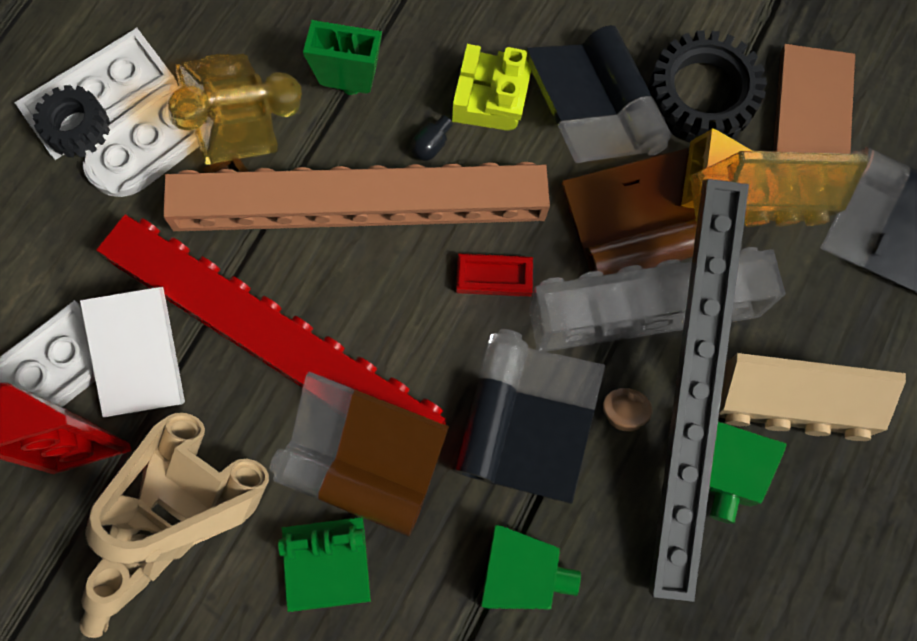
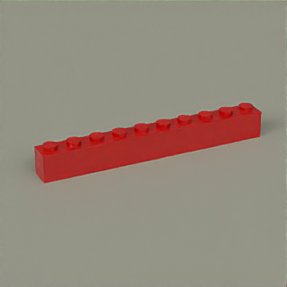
[96,214,446,425]

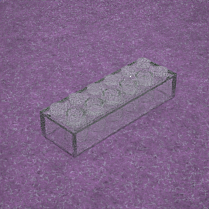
[529,247,786,353]

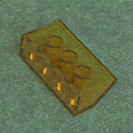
[690,151,869,227]

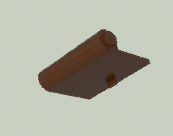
[562,148,699,283]

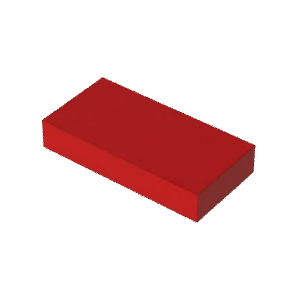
[457,254,533,297]

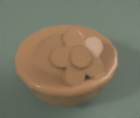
[603,388,652,431]

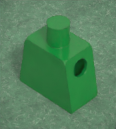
[303,20,382,95]
[709,422,787,524]
[481,525,581,609]

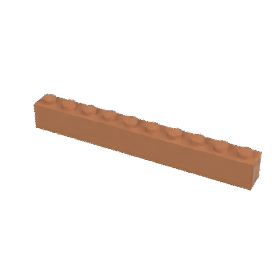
[164,162,550,231]

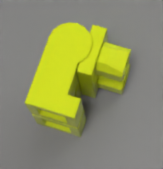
[452,44,531,130]

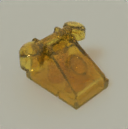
[168,54,302,165]

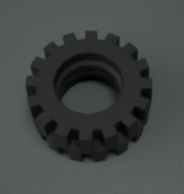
[33,85,110,158]

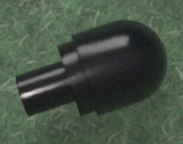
[410,115,453,161]

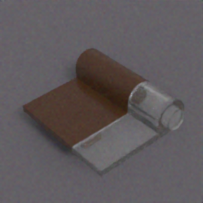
[269,372,449,537]

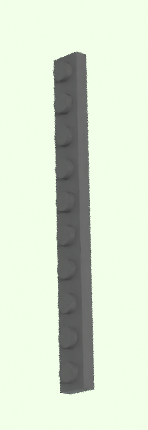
[649,179,749,602]

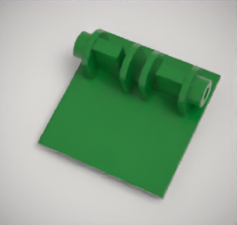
[278,517,371,612]

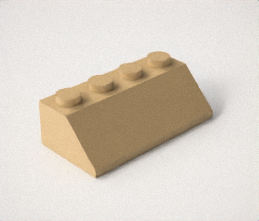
[719,353,906,441]

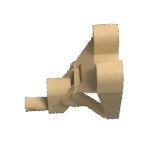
[79,413,269,638]

